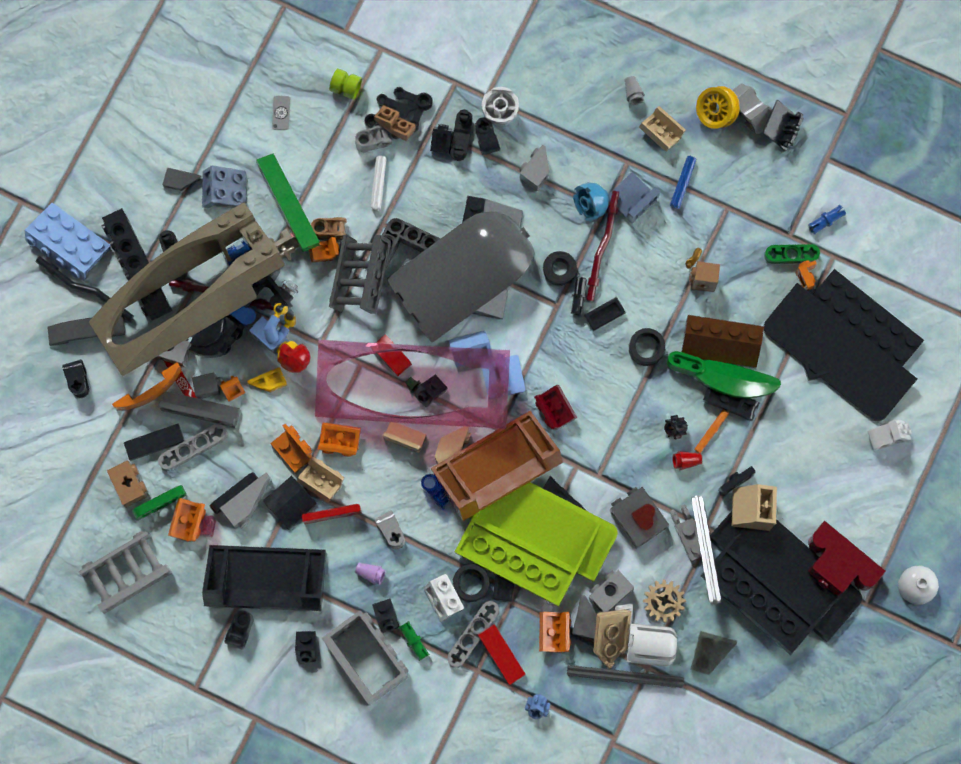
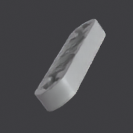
[158,424,228,471]
[447,601,499,668]

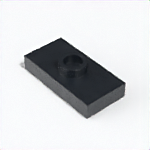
[718,466,756,496]

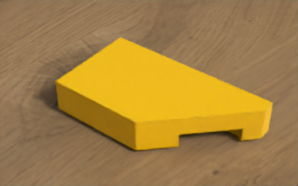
[247,367,287,392]

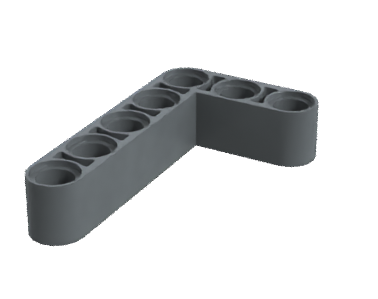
[382,218,441,270]

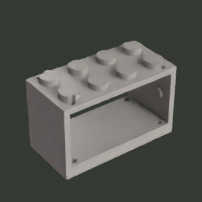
[322,610,409,705]

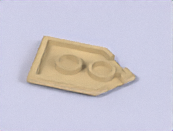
[594,610,631,669]

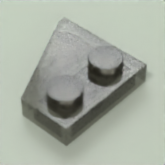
[690,631,737,675]

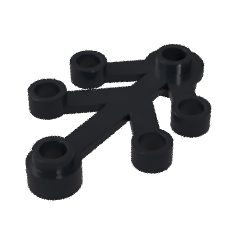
[364,87,433,139]

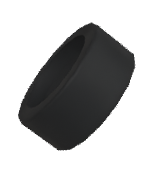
[628,328,665,366]
[453,564,489,602]

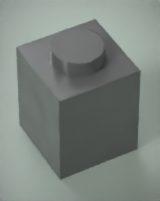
[192,372,221,399]

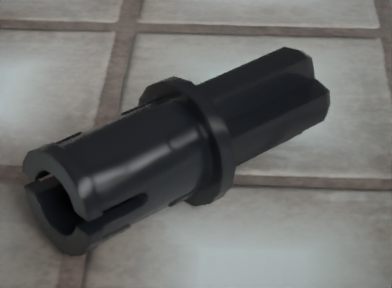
[571,277,587,315]

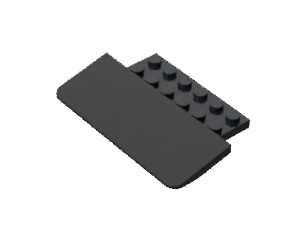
[763,269,924,421]
[701,511,862,655]

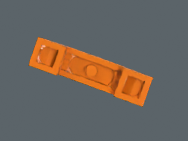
[112,362,182,411]

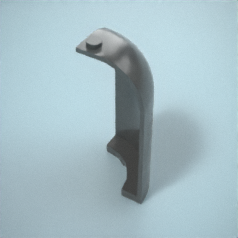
[387,212,534,343]

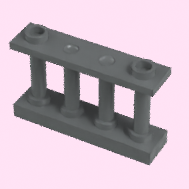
[329,234,391,314]

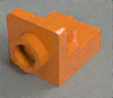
[795,260,817,291]

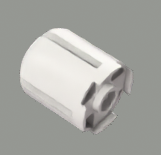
[627,624,677,667]

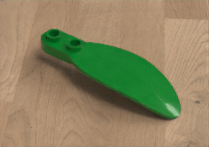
[667,351,781,398]

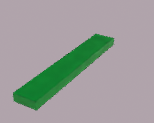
[256,153,320,252]

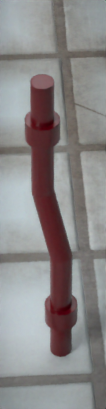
[586,191,620,301]
[169,280,274,310]

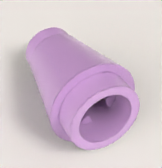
[355,563,386,585]

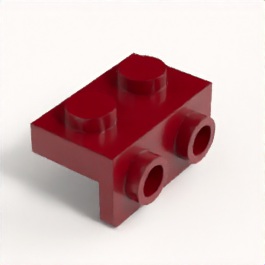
[534,385,577,430]

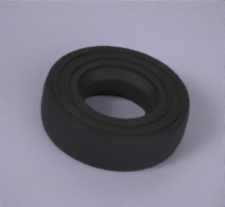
[543,251,577,285]

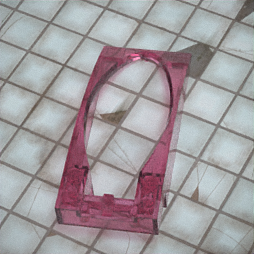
[315,340,510,429]

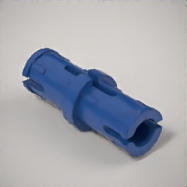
[808,205,846,234]

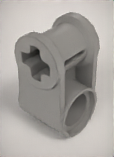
[355,125,392,152]
[374,510,405,549]

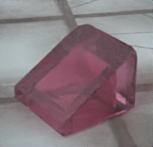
[200,515,216,537]

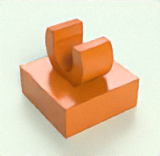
[220,376,246,402]

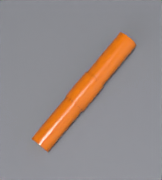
[694,409,729,453]

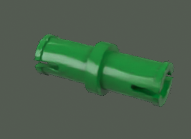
[399,621,430,661]

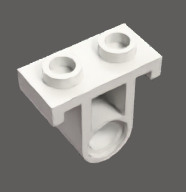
[868,420,912,450]

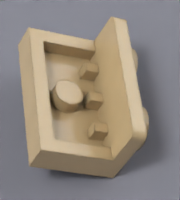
[639,106,686,152]
[297,457,344,503]

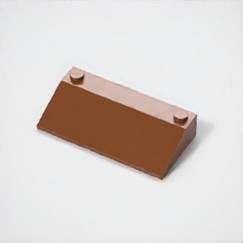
[431,411,563,521]

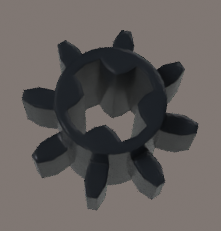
[664,415,688,440]

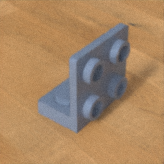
[202,165,246,208]
[608,173,660,224]

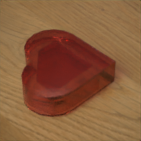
[631,504,655,530]

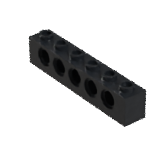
[101,208,172,321]

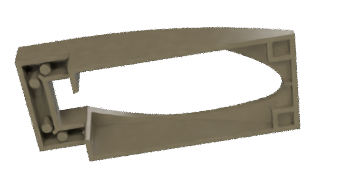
[89,202,285,376]

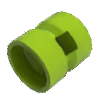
[329,68,362,100]

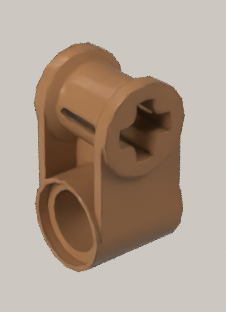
[311,217,347,240]

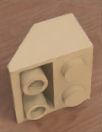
[732,484,777,531]

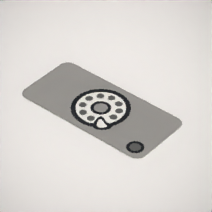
[272,96,290,130]

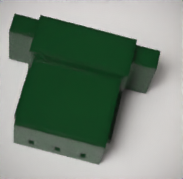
[405,377,421,392]

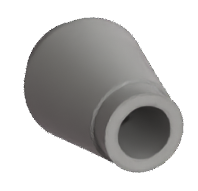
[625,76,645,105]

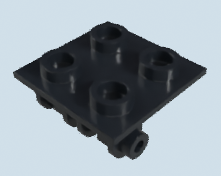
[763,100,804,151]

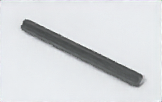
[567,665,684,688]

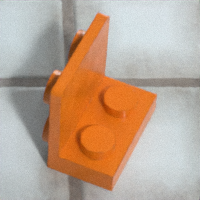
[270,423,313,473]

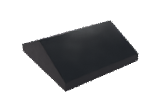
[263,475,317,530]

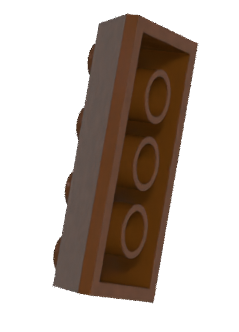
[681,315,764,368]

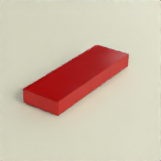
[302,504,362,524]
[477,624,526,685]

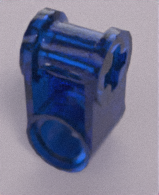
[421,474,449,510]

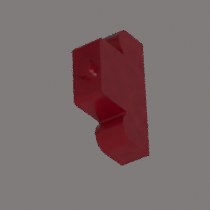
[808,520,886,596]

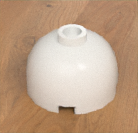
[482,87,519,126]
[898,566,939,605]

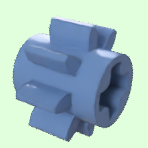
[525,694,550,719]

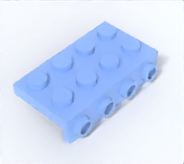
[25,203,111,281]

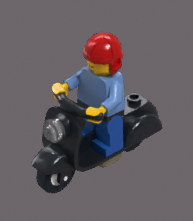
[189,250,311,373]

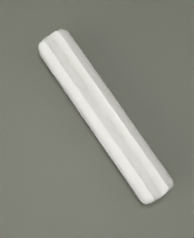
[370,156,386,211]

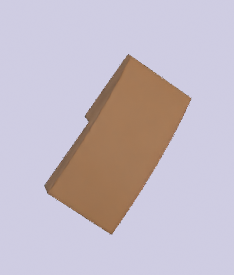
[374,105,416,141]

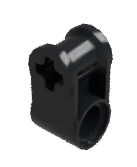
[475,117,500,156]
[62,359,90,398]
[224,610,254,650]

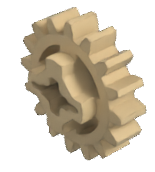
[643,579,686,623]

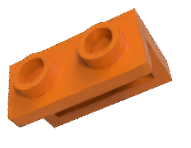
[318,422,361,457]
[168,498,206,542]
[539,612,571,653]

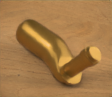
[685,248,702,269]

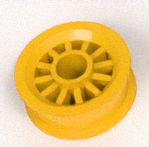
[696,86,740,129]

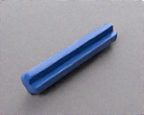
[670,156,697,209]

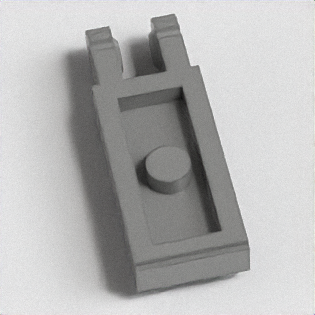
[670,504,701,561]

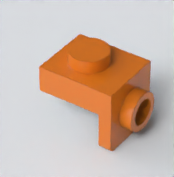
[309,237,339,263]

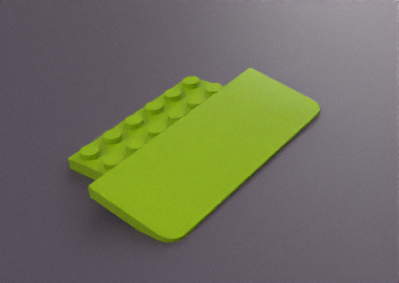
[454,482,618,607]

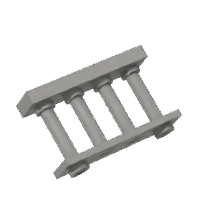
[78,531,172,614]

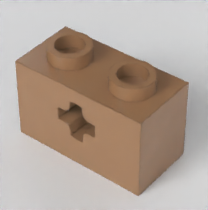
[689,261,720,292]
[107,460,147,507]

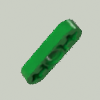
[764,244,820,264]
[132,485,187,520]

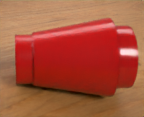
[672,451,702,470]

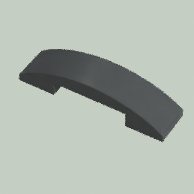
[47,316,125,346]

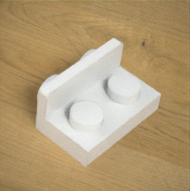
[423,574,464,622]

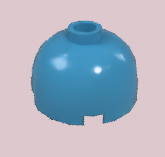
[573,182,609,221]

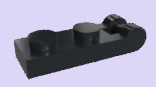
[703,387,760,421]

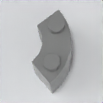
[732,83,772,135]

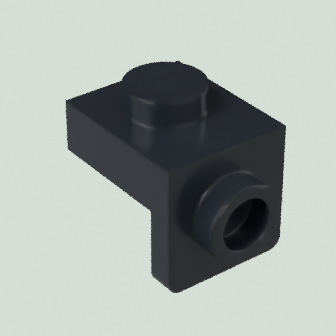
[414,374,448,408]
[372,598,400,633]
[295,631,316,663]

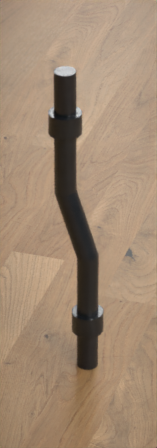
[35,256,134,322]

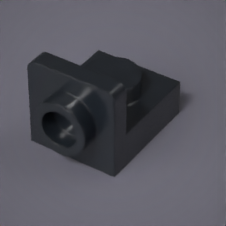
[430,124,453,153]

